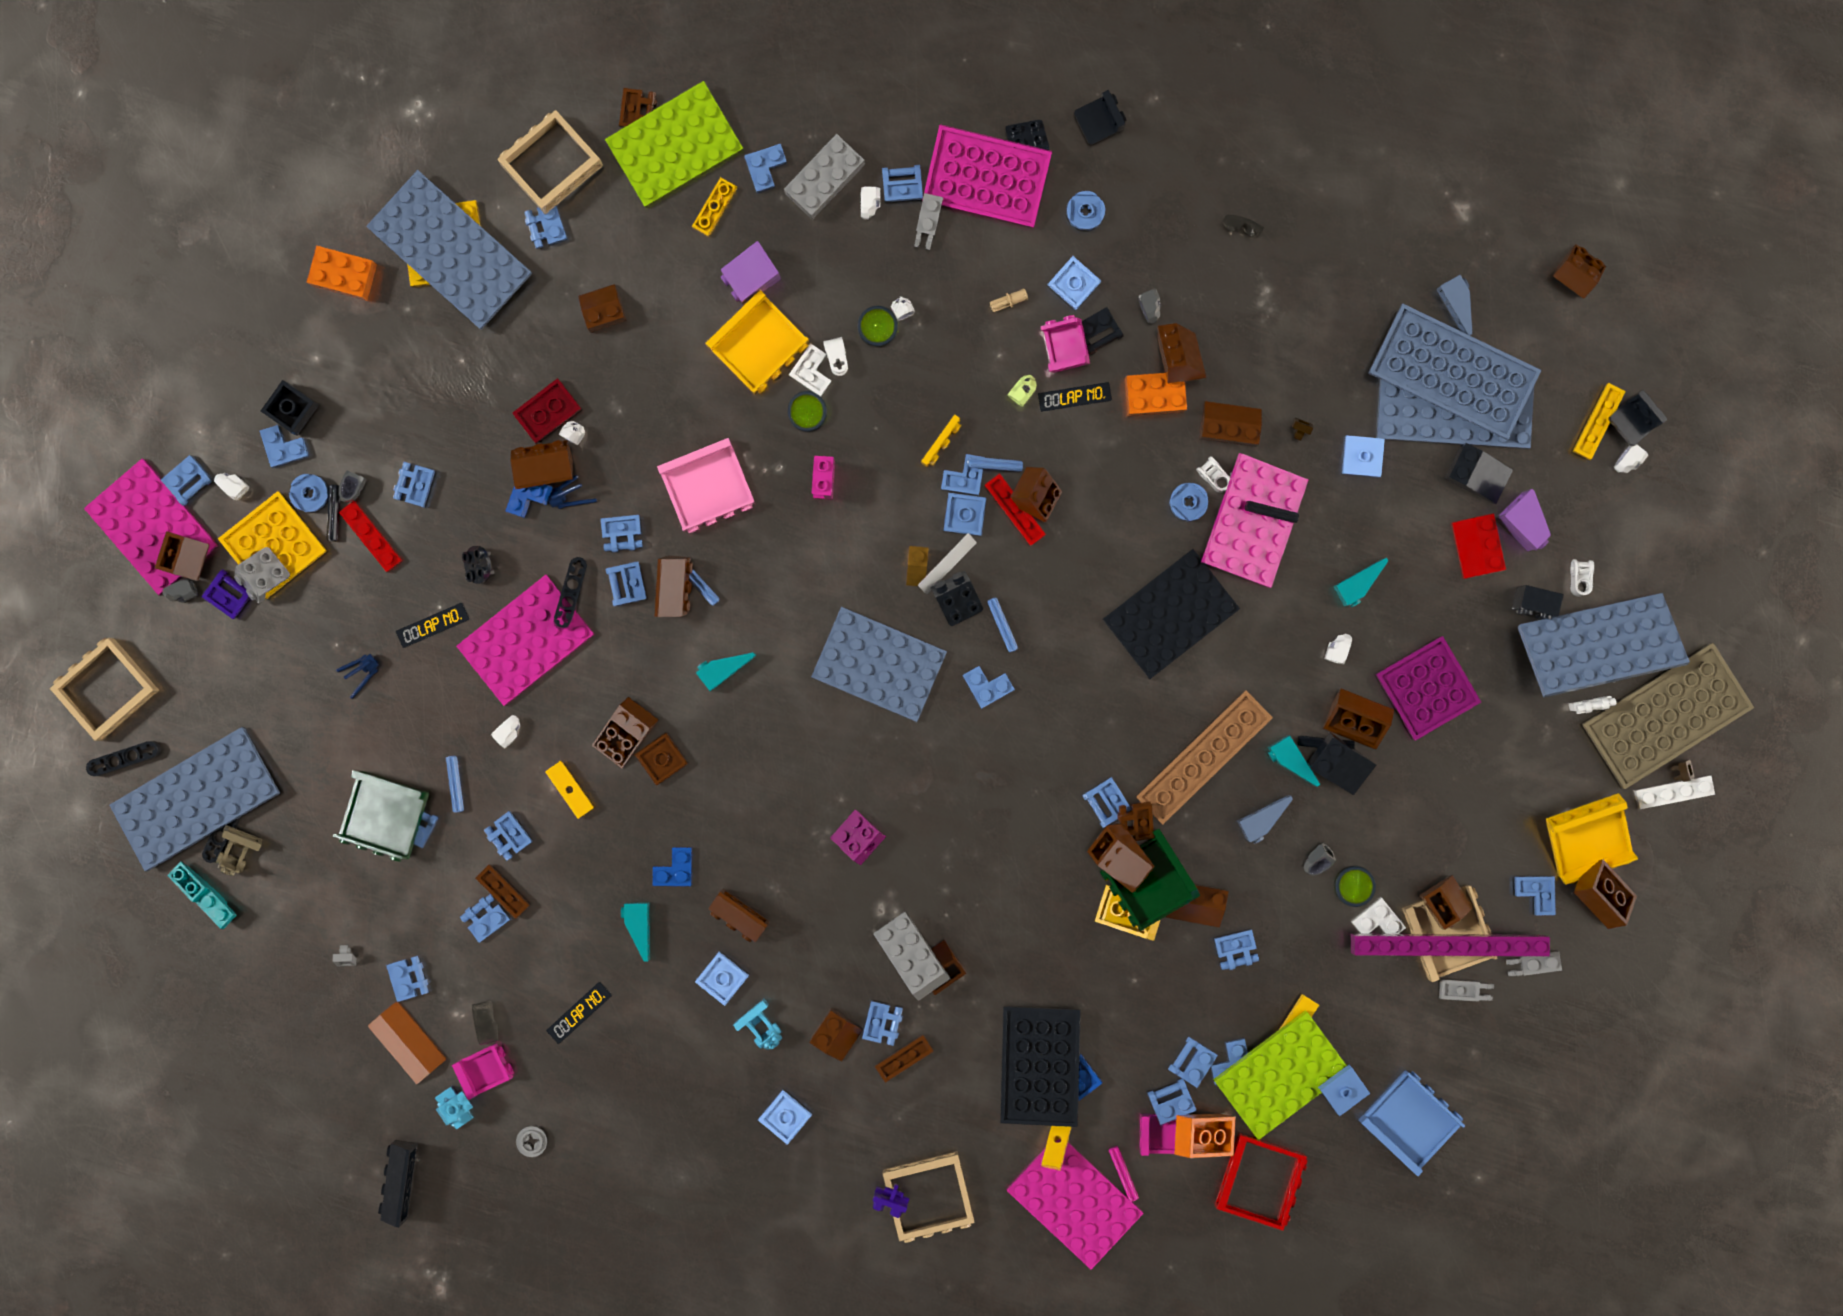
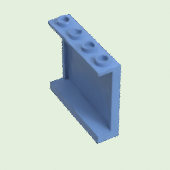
[1359,1070,1465,1176]

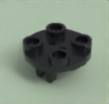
[462,546,494,584]

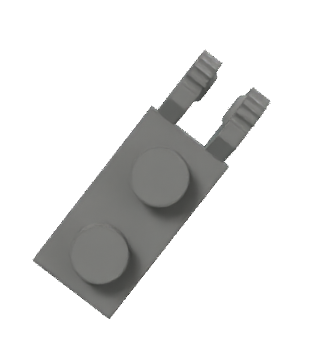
[914,193,943,250]
[1506,951,1562,976]
[1439,979,1494,1002]

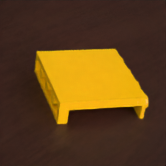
[706,290,809,395]
[1546,793,1638,885]

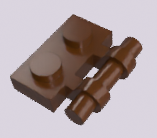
[619,88,657,128]
[1117,801,1154,841]

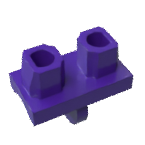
[872,1184,909,1218]

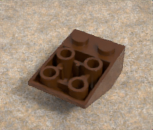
[592,697,658,769]
[1087,824,1155,893]

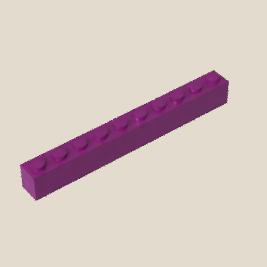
[1351,934,1550,956]

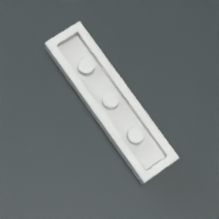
[1634,775,1715,809]

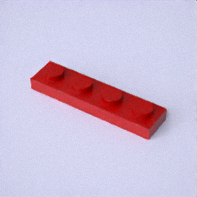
[984,473,1046,546]
[339,501,403,572]

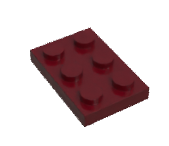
[512,378,582,444]

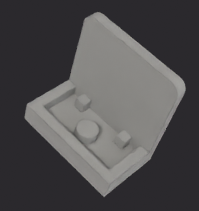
[234,547,290,604]

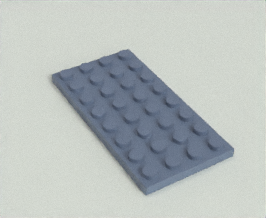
[366,170,532,330]
[1368,303,1541,440]
[1376,379,1534,449]
[1518,593,1690,698]
[109,727,280,872]

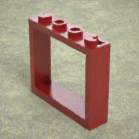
[1215,1132,1308,1231]

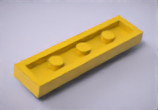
[1572,383,1626,460]

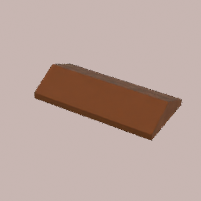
[368,1001,447,1084]

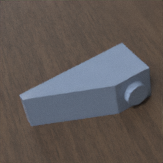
[1436,275,1472,335]
[1237,795,1293,844]

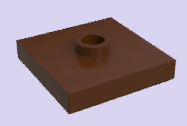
[634,732,688,786]

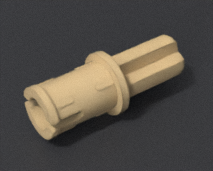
[990,288,1028,312]

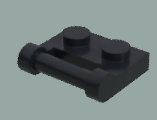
[1082,307,1124,356]

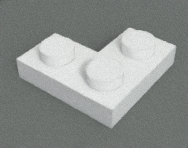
[789,343,831,396]
[1351,897,1406,934]

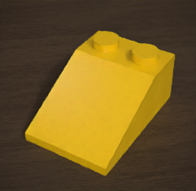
[1095,885,1160,941]

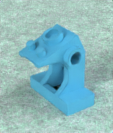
[733,999,782,1050]
[435,1086,474,1129]

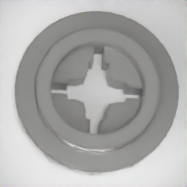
[516,1126,547,1157]

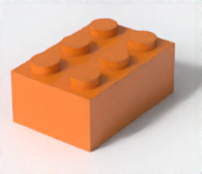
[306,245,377,301]
[1125,373,1187,417]
[1174,1114,1235,1158]

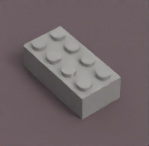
[784,134,865,220]
[874,912,950,1001]

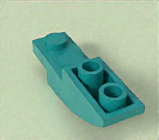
[167,861,237,929]

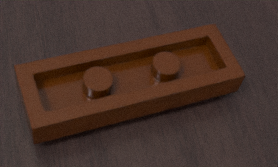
[475,864,530,919]
[875,1035,934,1083]

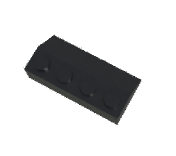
[378,1140,418,1228]

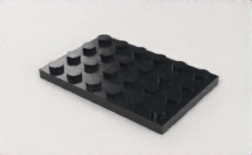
[1102,549,1240,680]
[1000,1006,1081,1127]

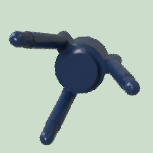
[548,475,597,509]
[336,653,380,699]

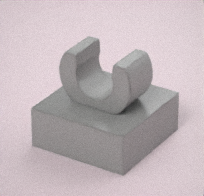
[333,945,357,967]

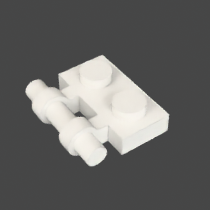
[1568,696,1616,714]

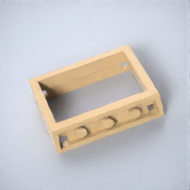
[497,110,603,215]
[50,638,159,741]
[883,1151,974,1243]

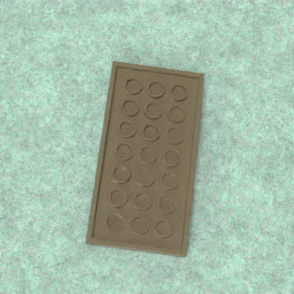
[1582,643,1754,789]

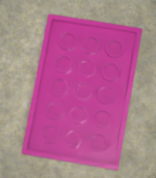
[922,124,1052,227]
[1201,453,1308,588]
[84,459,219,596]
[456,575,595,706]
[1006,1140,1144,1270]

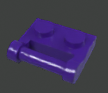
[202,569,250,619]

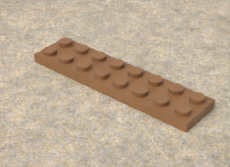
[1136,690,1273,825]

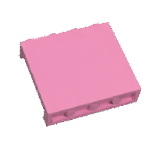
[657,438,755,533]

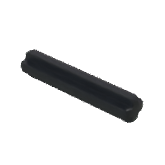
[326,485,340,541]
[1244,501,1299,523]
[1298,736,1355,749]

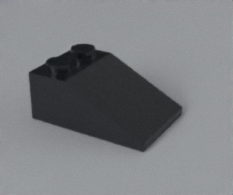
[1444,443,1513,505]
[1307,732,1377,795]

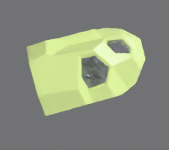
[1007,375,1037,407]

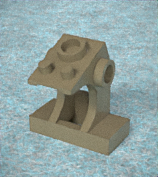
[216,825,262,876]

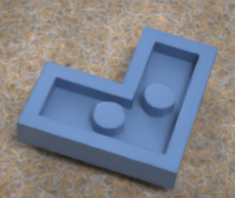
[745,144,787,193]
[260,425,309,468]
[941,454,985,496]
[963,666,1015,709]
[1515,876,1556,915]
[1211,1038,1248,1085]

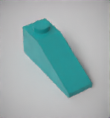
[1333,558,1388,607]
[696,653,756,691]
[1268,735,1320,787]
[621,902,650,962]

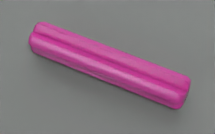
[1109,1146,1139,1202]

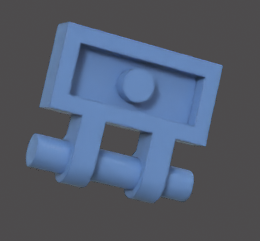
[524,206,568,249]
[393,462,435,508]
[601,515,643,553]
[484,811,533,861]
[460,894,511,943]
[1214,929,1259,970]
[386,956,429,1002]
[862,1000,903,1046]

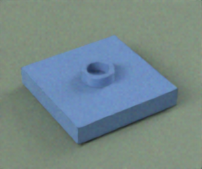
[943,493,986,536]
[1318,1065,1370,1116]

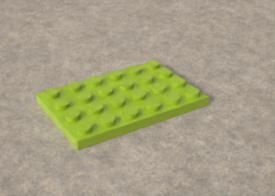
[605,81,743,207]
[1213,1010,1347,1140]

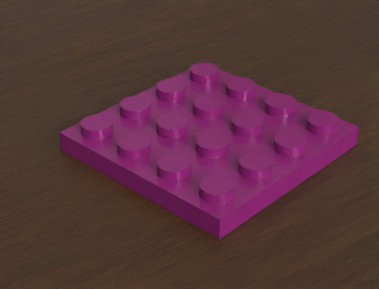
[1375,636,1481,741]

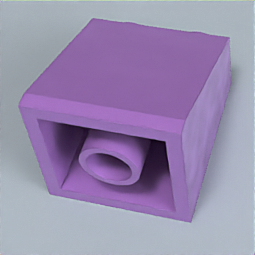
[720,241,781,304]
[1496,489,1551,551]

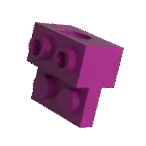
[830,810,886,865]

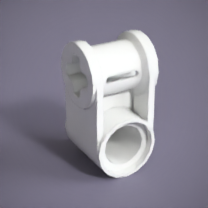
[823,337,848,376]
[1196,456,1230,493]
[1570,559,1594,597]

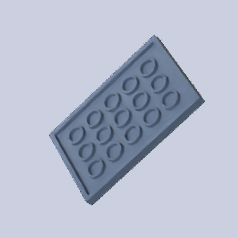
[811,607,947,722]

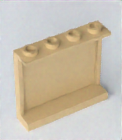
[1402,885,1498,982]

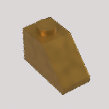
[906,546,929,586]

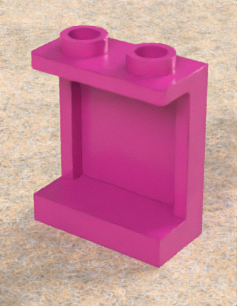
[1041,315,1091,373]
[812,456,835,500]
[452,1043,514,1100]
[1140,1113,1176,1156]

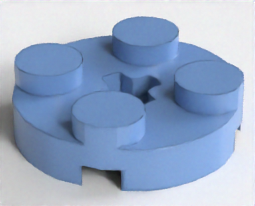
[1067,191,1105,230]
[289,474,329,512]
[1169,483,1208,522]

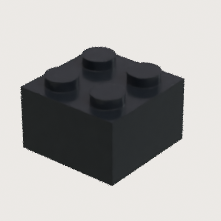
[260,380,319,436]
[1512,585,1564,620]

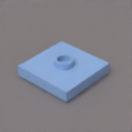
[1047,256,1101,310]
[1342,435,1385,477]
[695,951,749,1006]
[758,1090,812,1145]

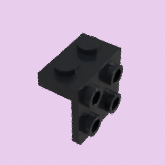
[1074,90,1127,145]
[1005,120,1049,150]
[1609,390,1667,446]
[930,570,983,626]

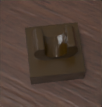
[1292,417,1313,441]
[1671,759,1695,782]

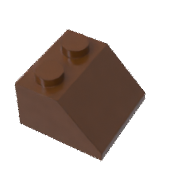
[578,284,627,333]
[809,1008,863,1061]

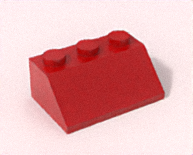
[1451,513,1506,579]

